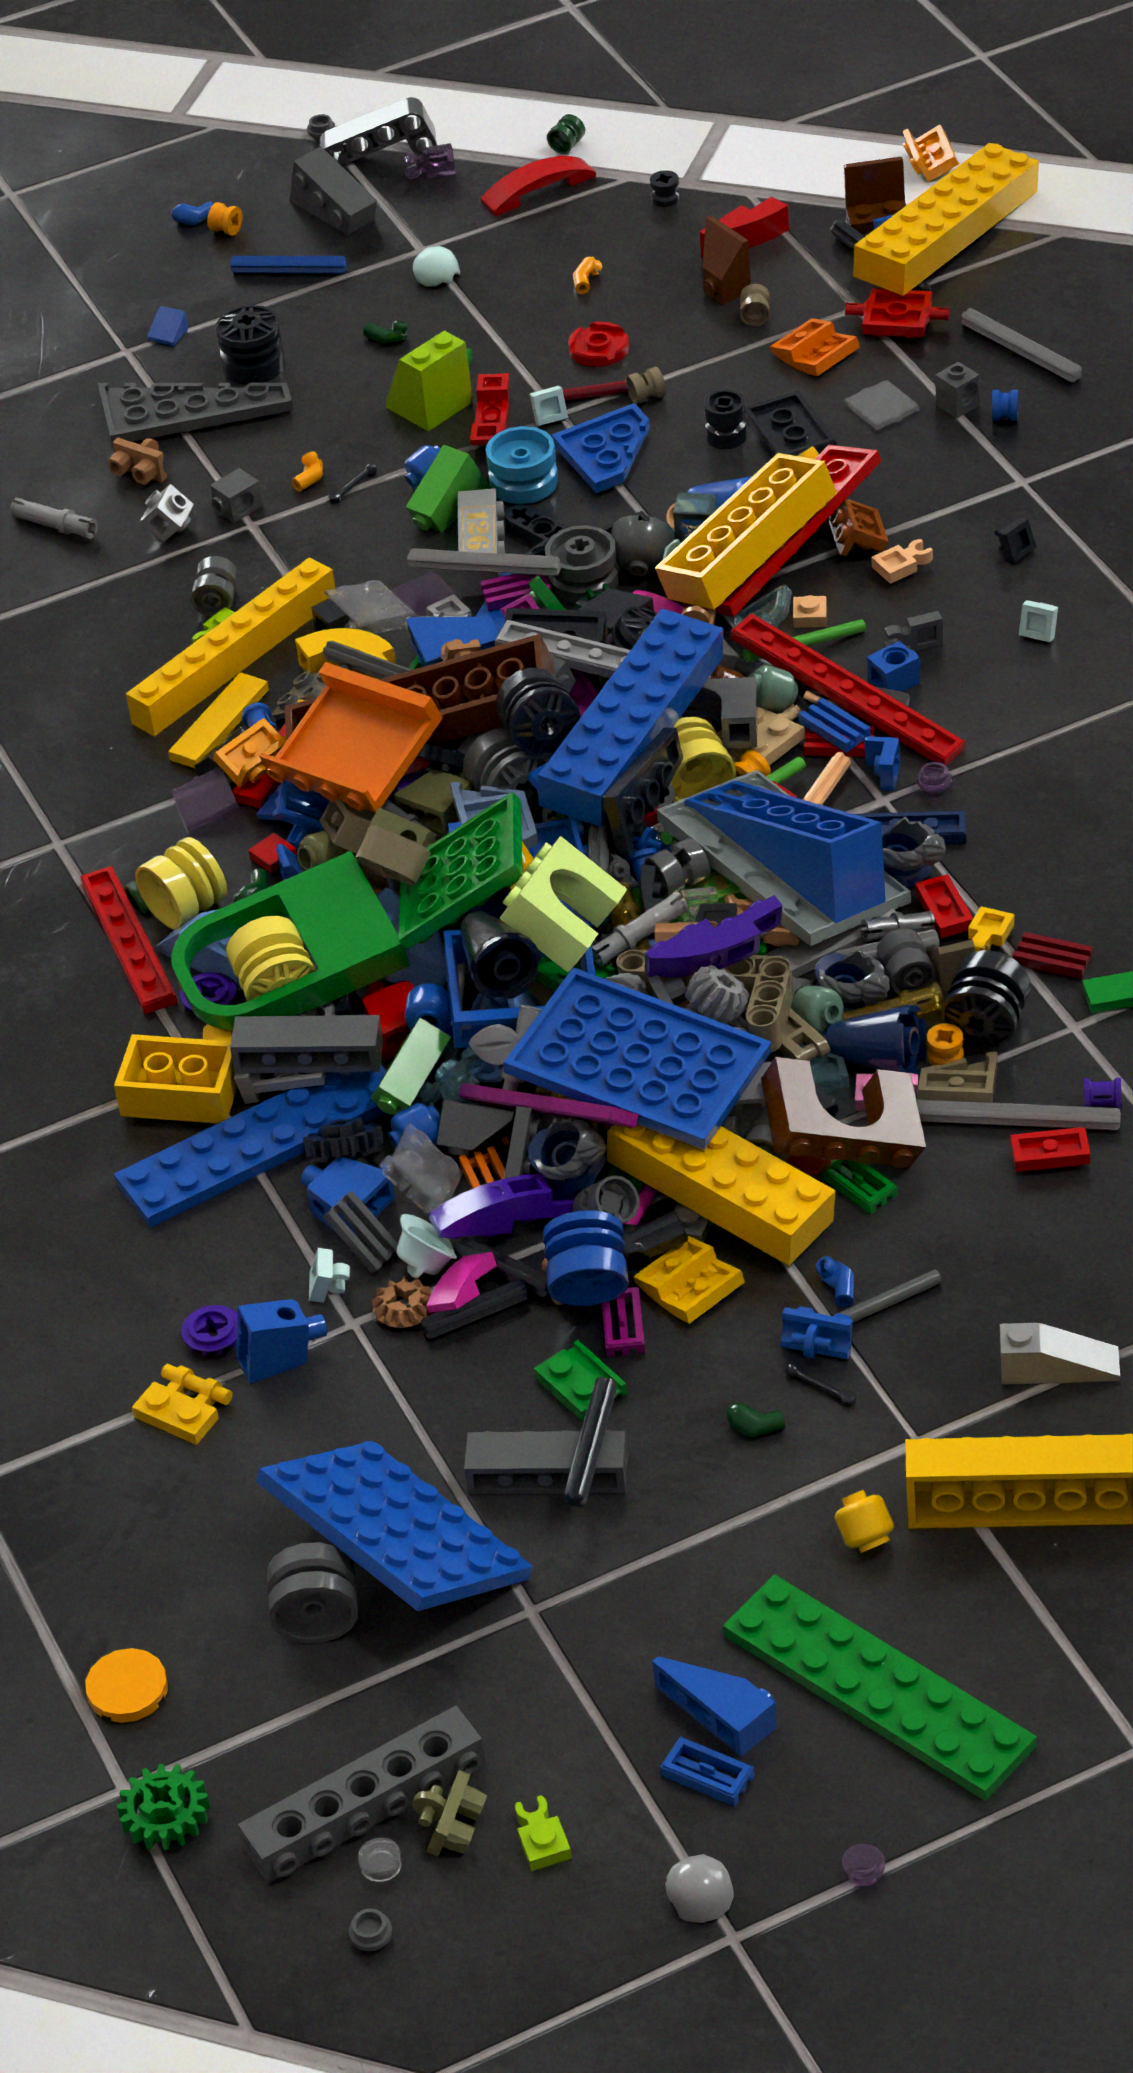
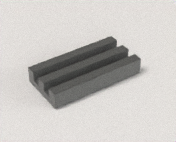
[323,1190,398,1273]

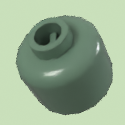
[749,665,798,713]
[791,985,844,1034]

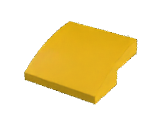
[633,1236,745,1324]

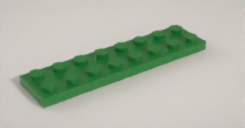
[723,1574,1037,1801]

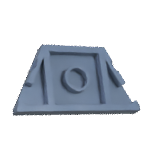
[450,782,538,849]

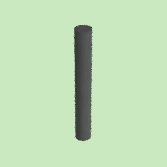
[839,1269,942,1323]

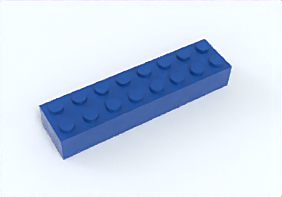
[538,608,723,827]

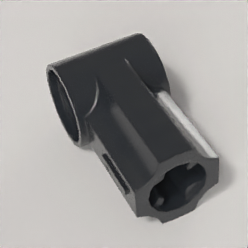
[622,1211,688,1275]

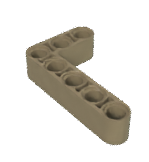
[616,950,794,1052]

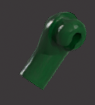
[363,320,409,344]
[233,869,269,902]
[727,1403,785,1437]

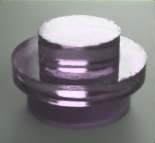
[917,762,952,793]
[842,1844,885,1886]

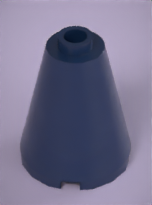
[822,1005,927,1076]

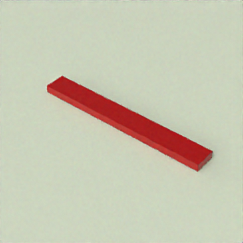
[730,613,966,768]

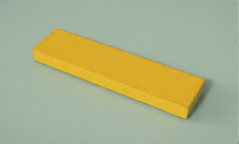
[168,672,269,769]

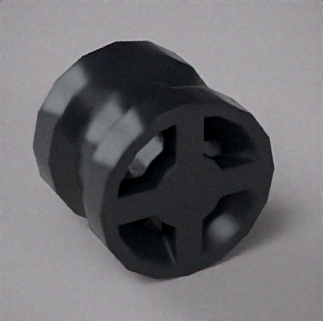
[650,170,680,207]

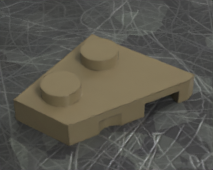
[918,1052,998,1103]

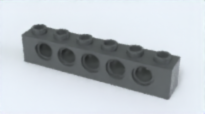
[238,1705,486,1884]

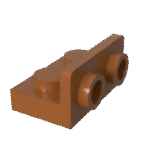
[829,498,889,557]

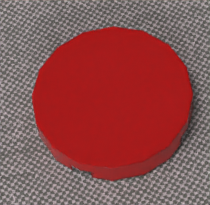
[568,322,630,367]

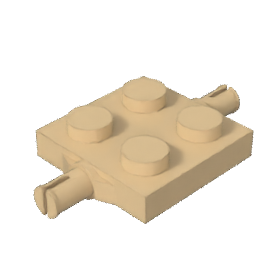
[717,704,805,765]

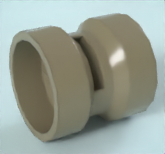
[740,284,770,326]
[626,366,666,405]

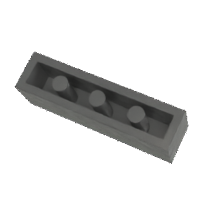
[230,1015,383,1073]
[464,1430,628,1494]

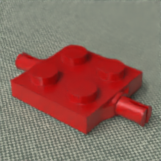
[845,288,950,338]

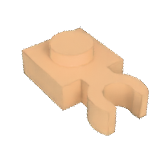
[871,539,933,584]

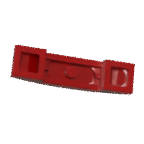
[481,156,596,216]
[470,373,509,445]

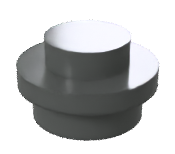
[307,114,335,140]
[349,1908,392,1951]

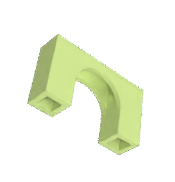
[500,836,627,973]

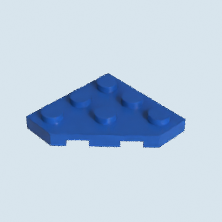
[552,403,650,493]

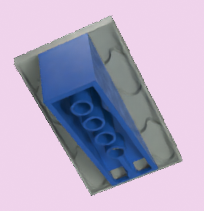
[657,770,911,946]

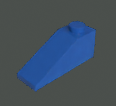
[652,1656,777,1757]

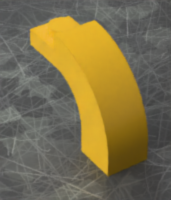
[295,628,396,680]

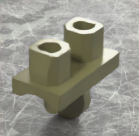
[412,1770,487,1857]

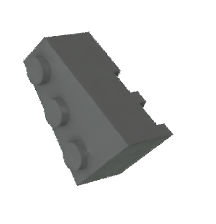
[289,146,377,236]

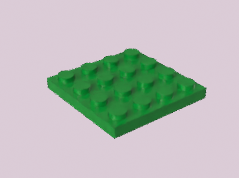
[399,791,523,950]

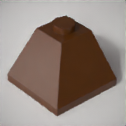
[703,215,751,305]

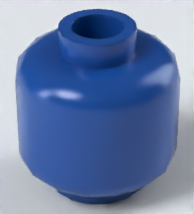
[404,445,441,490]
[405,983,451,1032]
[388,1102,441,1157]

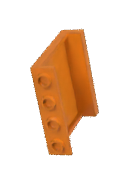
[259,662,443,813]

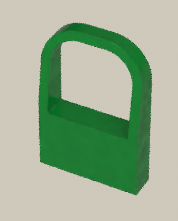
[171,851,410,1031]

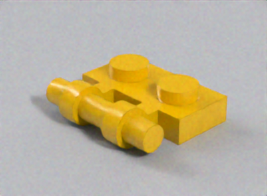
[132,1364,233,1445]

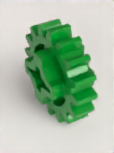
[117,1764,210,1850]

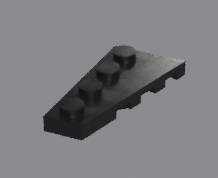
[603,727,683,858]

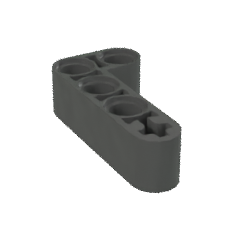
[319,97,437,165]

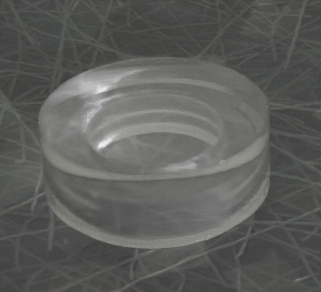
[358,1838,402,1882]

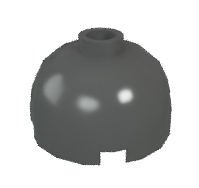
[611,515,674,576]

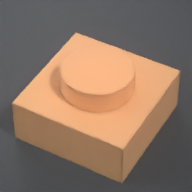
[793,595,827,628]

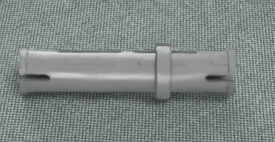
[10,497,98,539]
[591,892,688,967]

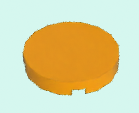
[85,1648,168,1723]

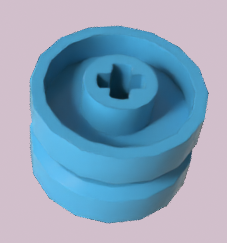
[485,426,558,504]

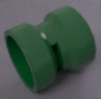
[546,114,586,154]

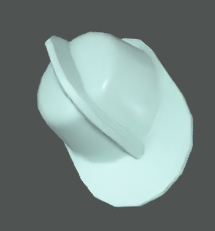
[397,1214,457,1278]

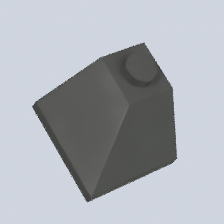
[437,1100,516,1156]

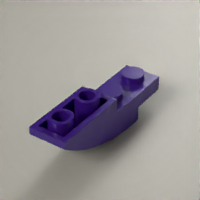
[645,895,783,978]
[429,1173,580,1239]

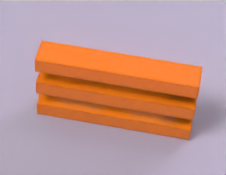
[459,1146,505,1189]

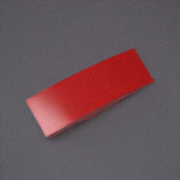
[699,196,790,257]

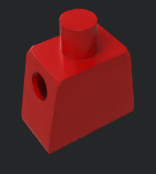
[362,980,415,1061]

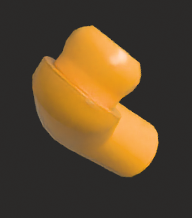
[573,256,602,294]
[291,451,323,492]

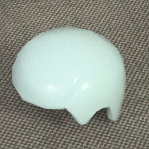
[413,246,460,286]

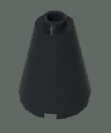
[460,911,541,1000]

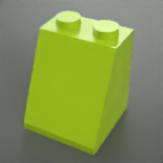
[386,330,473,431]

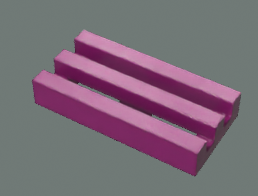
[480,574,551,611]
[602,1287,645,1357]

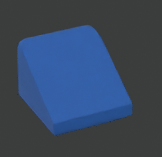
[147,306,188,346]
[276,844,304,881]

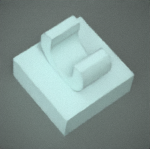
[530,386,568,426]
[1019,600,1058,642]
[309,1248,350,1303]

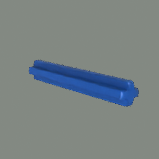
[230,256,347,274]

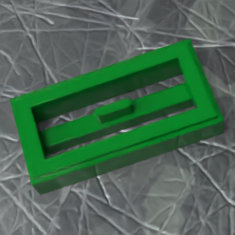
[819,1160,898,1215]

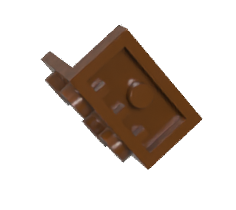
[844,157,906,233]

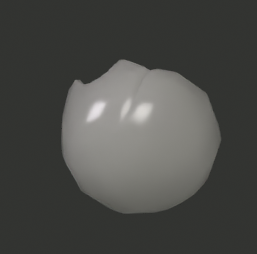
[665,1854,734,1923]

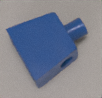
[301,1157,395,1236]
[236,1299,327,1384]

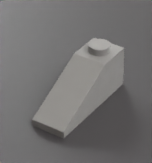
[1000,1323,1120,1384]

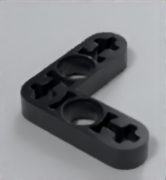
[505,505,568,577]

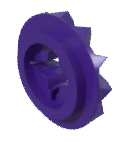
[180,972,237,1017]
[181,1305,238,1357]

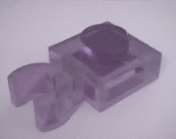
[403,143,456,179]

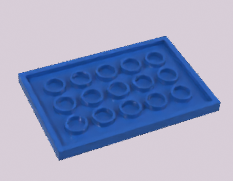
[503,967,772,1150]
[255,1441,533,1611]

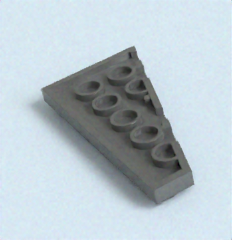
[98,383,293,446]

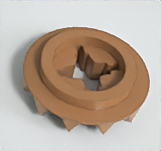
[372,1276,431,1328]

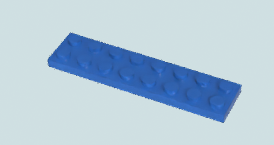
[114,1064,386,1228]

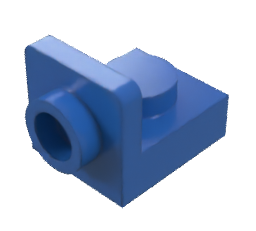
[864,736,901,791]

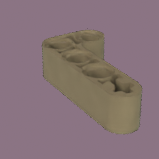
[355,825,431,893]

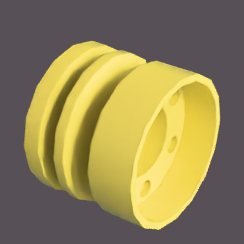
[670,717,736,802]
[135,837,227,929]
[226,916,316,1001]

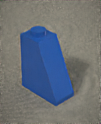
[406,616,502,667]

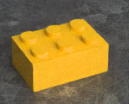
[114,1034,238,1123]

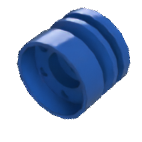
[543,1210,629,1306]

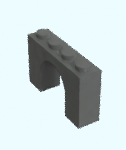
[681,677,758,748]

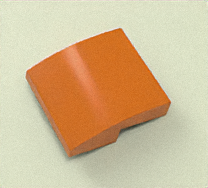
[769,318,860,376]

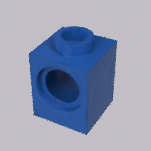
[866,641,921,692]

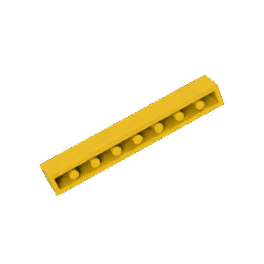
[126,557,336,737]

